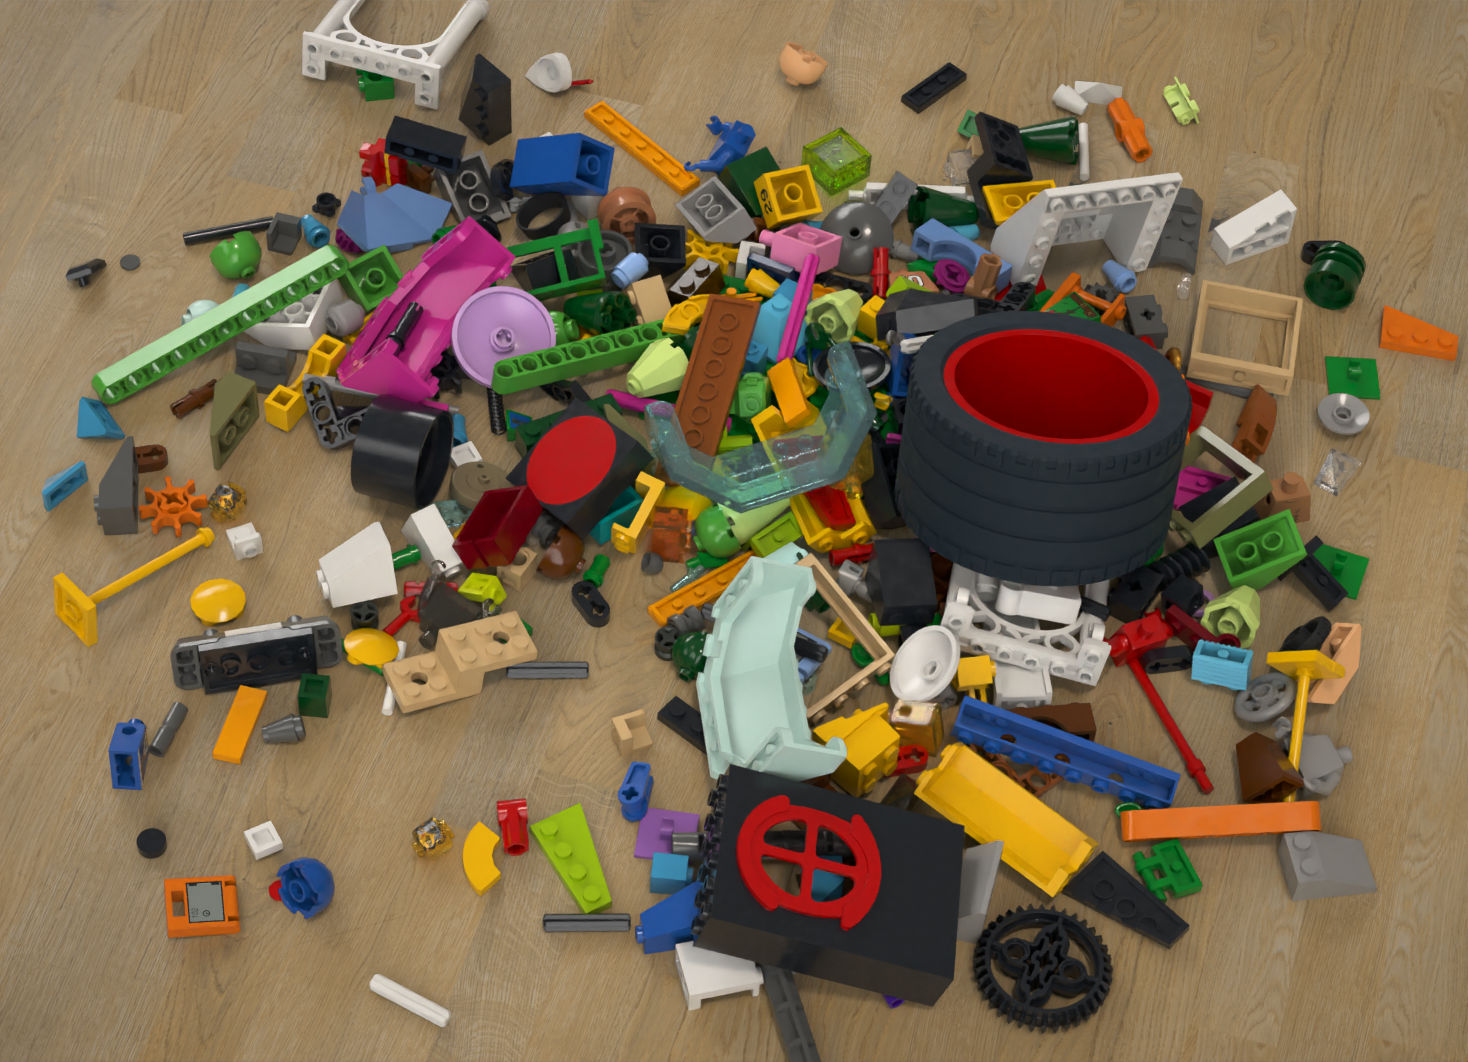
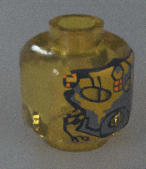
[207,482,248,523]
[410,817,455,861]

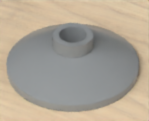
[1317,393,1370,435]

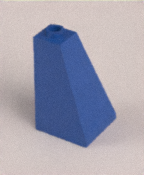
[635,881,701,954]

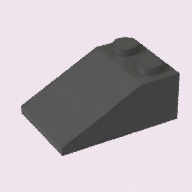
[433,150,511,224]
[94,436,139,535]

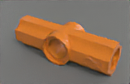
[1107,97,1153,163]

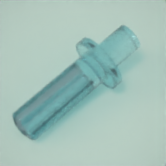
[670,565,705,593]

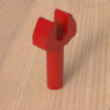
[382,596,427,636]

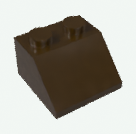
[665,257,726,308]

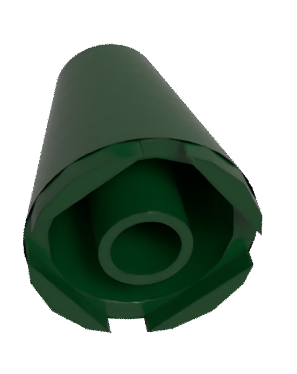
[1019,116,1079,165]
[908,186,979,235]

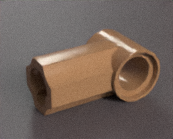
[964,253,1003,300]

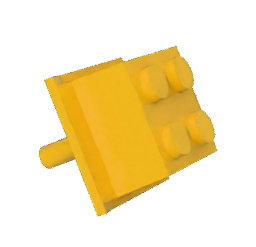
[812,702,900,797]

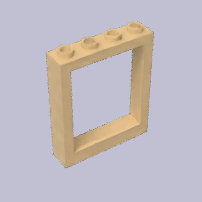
[1186,280,1303,396]
[795,553,895,724]

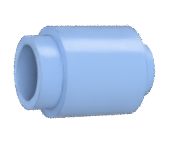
[610,252,649,289]

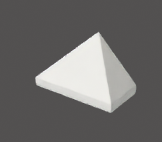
[1074,81,1122,105]

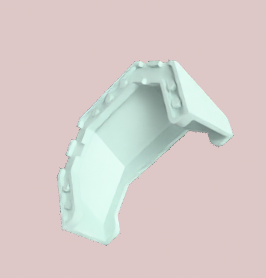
[696,556,847,782]

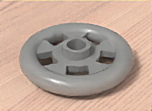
[1234,672,1297,722]

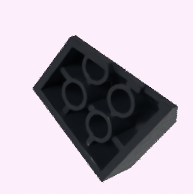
[458,53,512,146]

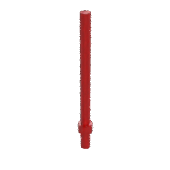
[1128,658,1214,794]

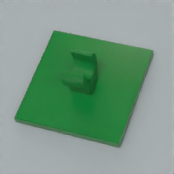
[1324,356,1381,400]
[1314,544,1369,600]

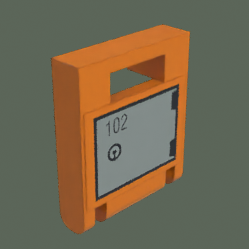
[164,875,240,938]

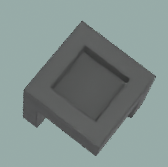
[266,212,302,256]

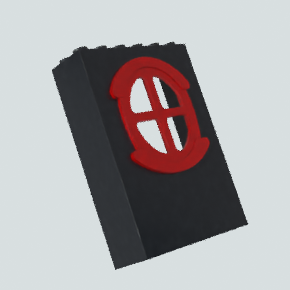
[690,764,965,1007]

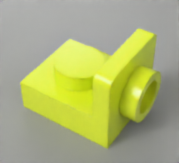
[457,572,507,614]

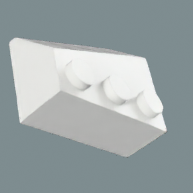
[243,280,343,350]

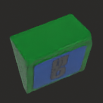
[506,410,532,441]

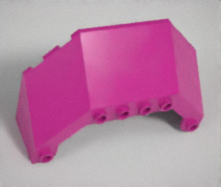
[336,216,515,403]

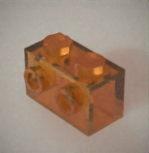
[652,506,693,564]

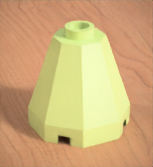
[804,289,863,347]
[626,338,689,398]
[1200,585,1260,649]

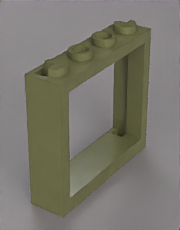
[1169,425,1274,549]

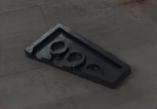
[1063,851,1190,949]

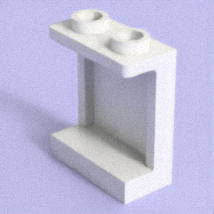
[675,941,764,1010]

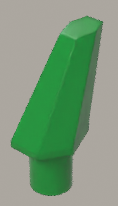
[685,551,728,571]

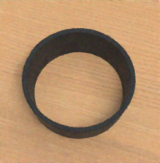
[516,192,571,241]

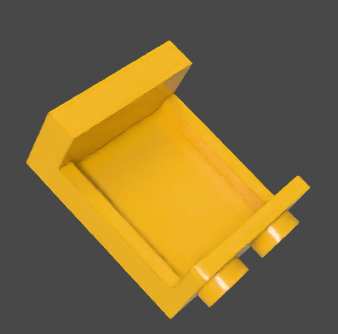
[611,471,665,554]

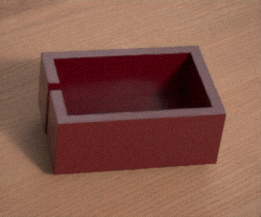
[452,485,543,570]

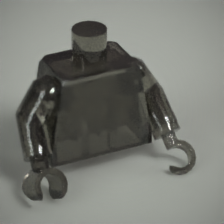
[417,560,502,650]

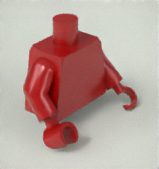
[1103,608,1173,668]

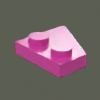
[1173,466,1231,510]

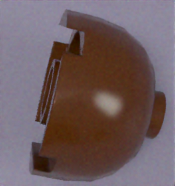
[536,525,587,580]

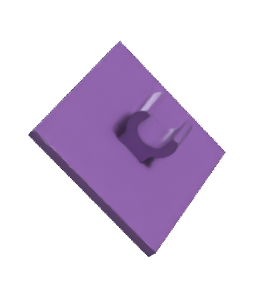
[634,808,700,865]

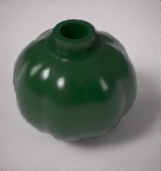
[671,631,710,682]

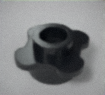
[312,192,341,217]

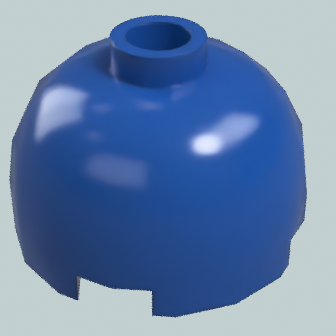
[277,857,335,919]

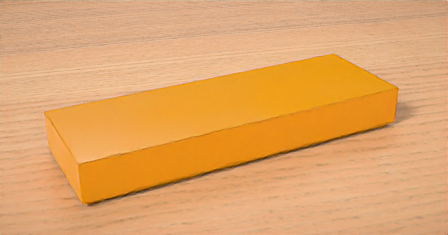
[767,357,811,428]
[212,685,268,765]

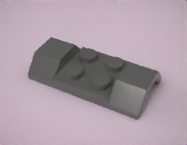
[1147,187,1203,275]

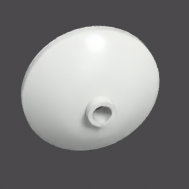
[890,625,960,704]

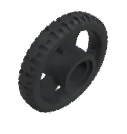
[1276,616,1332,673]

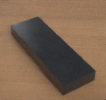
[901,62,967,114]

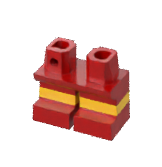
[359,138,409,187]

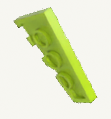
[529,803,612,913]

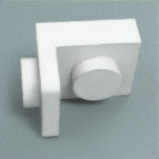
[735,241,766,279]
[226,522,263,561]

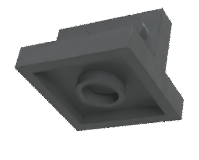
[234,341,297,395]

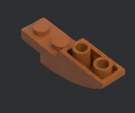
[1230,384,1277,479]

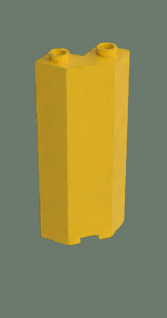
[751,401,877,553]
[914,742,1099,897]

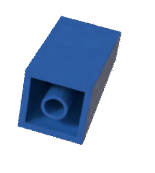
[510,133,615,196]

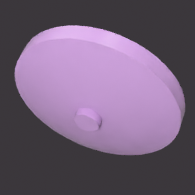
[451,286,556,388]

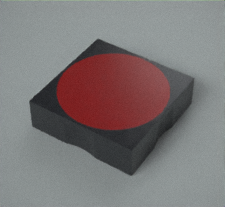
[506,397,654,540]

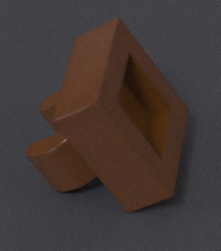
[406,163,435,194]

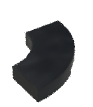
[490,159,514,202]
[539,380,592,405]

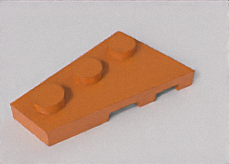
[1379,305,1458,361]

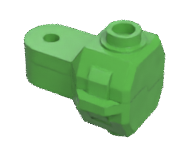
[729,372,771,424]

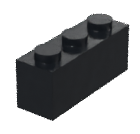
[384,116,467,174]

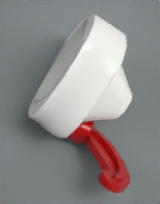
[525,52,593,93]

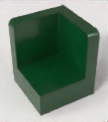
[297,673,332,718]

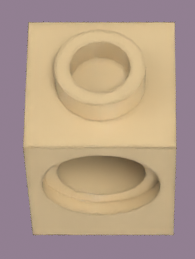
[497,546,537,593]

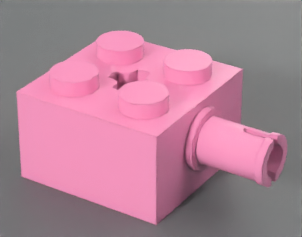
[759,223,842,275]

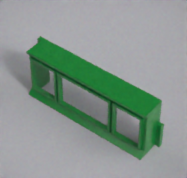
[489,218,608,301]

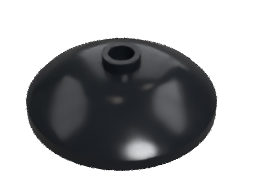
[813,341,891,395]

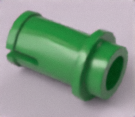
[392,544,421,570]
[583,554,611,588]

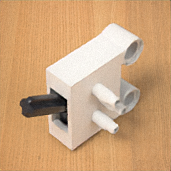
[995,579,1111,625]

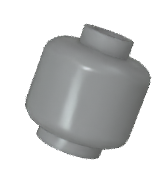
[325,299,365,337]

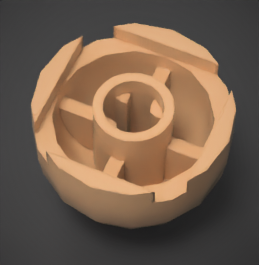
[779,42,827,86]

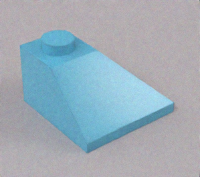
[752,293,807,365]

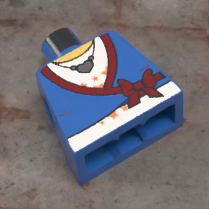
[108,719,149,790]

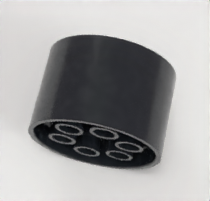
[351,394,454,510]

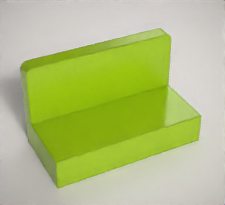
[741,511,804,558]

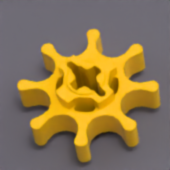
[684,229,739,274]

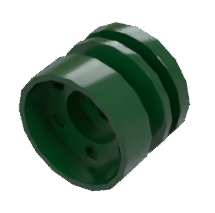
[1303,242,1366,310]

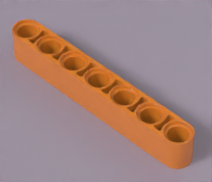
[1120,801,1322,842]

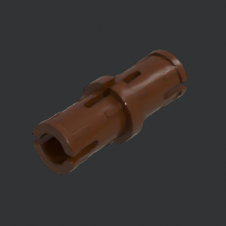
[170,379,217,419]

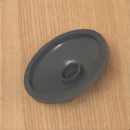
[820,201,894,275]

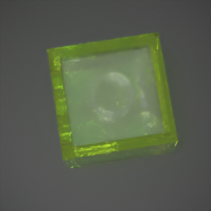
[801,127,872,196]

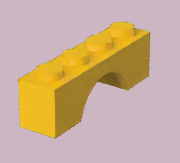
[264,334,346,432]

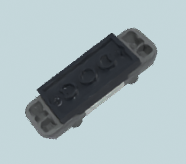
[170,615,343,695]

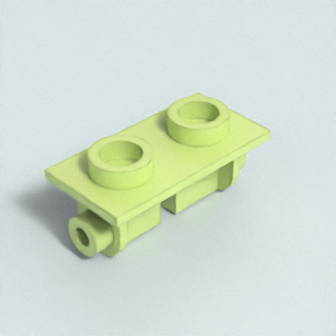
[1163,77,1200,125]

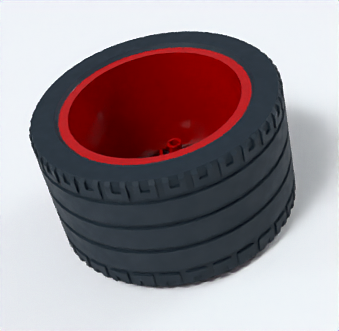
[894,311,1192,587]

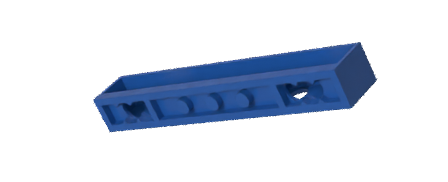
[950,695,1181,810]

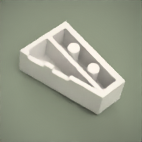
[1210,189,1297,265]

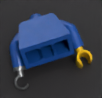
[872,330,917,411]

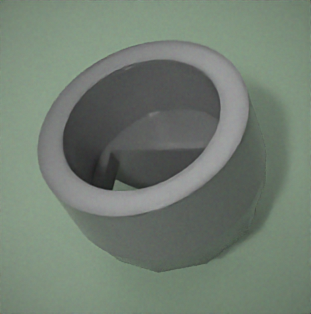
[641,551,664,574]

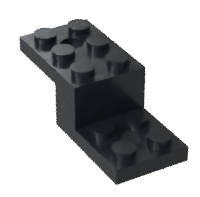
[966,111,1033,230]

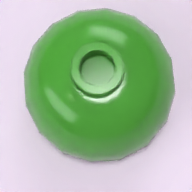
[209,231,262,279]
[692,503,742,558]

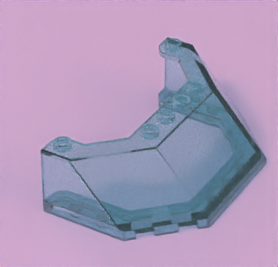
[644,340,877,514]

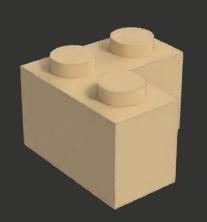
[622,275,671,326]

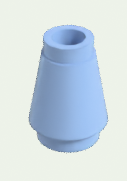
[1102,260,1137,293]

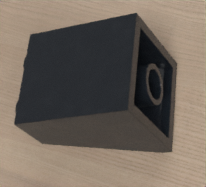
[1179,476,1261,559]
[865,538,938,626]

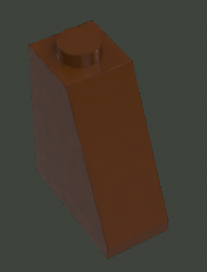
[1236,732,1304,804]

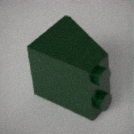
[718,146,781,219]

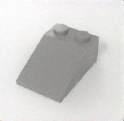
[1277,831,1377,901]

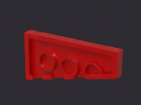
[772,436,856,531]

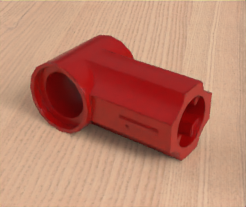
[496,798,529,856]

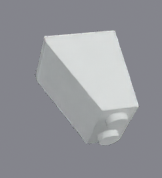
[316,522,398,608]

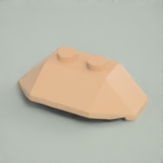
[1282,622,1362,704]

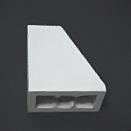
[401,504,463,579]

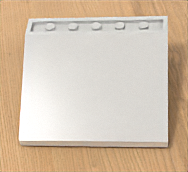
[990,172,1183,286]

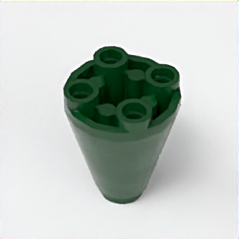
[563,291,637,336]

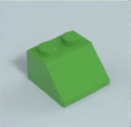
[337,244,403,312]

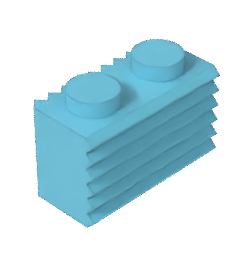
[1191,639,1253,691]

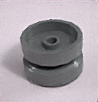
[577,230,632,292]

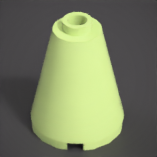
[715,481,793,546]

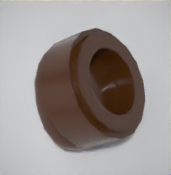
[747,217,769,243]

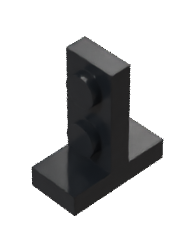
[1277,535,1349,611]

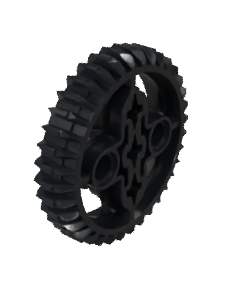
[972,903,1113,1034]

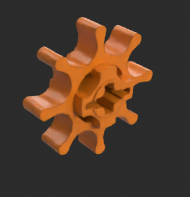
[139,476,208,537]

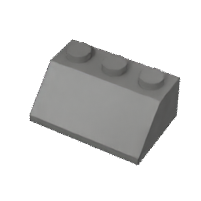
[675,176,757,243]
[957,840,1004,944]

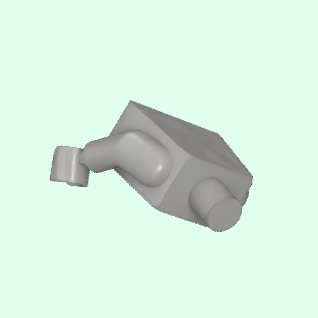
[1272,716,1353,798]

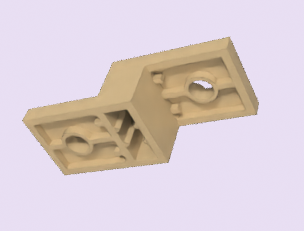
[382,611,538,713]

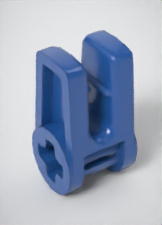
[618,762,654,822]

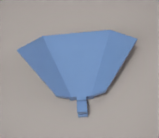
[337,177,453,253]

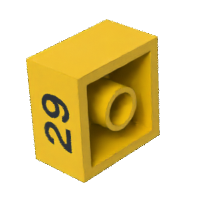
[754,164,823,229]

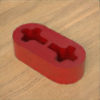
[883,745,929,777]

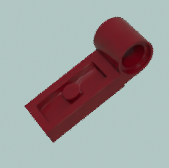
[1165,605,1241,652]

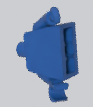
[684,116,756,176]

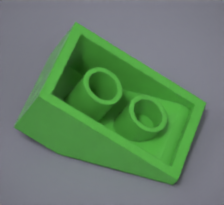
[1213,509,1308,590]

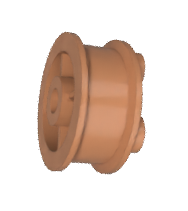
[597,187,656,244]

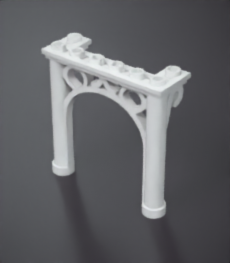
[302,0,489,110]
[940,562,1111,686]

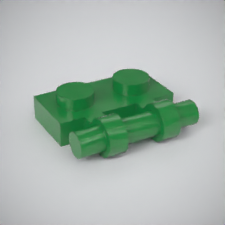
[1132,838,1203,903]

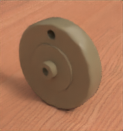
[449,461,514,510]

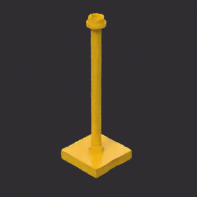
[53,527,215,647]
[1266,650,1345,802]

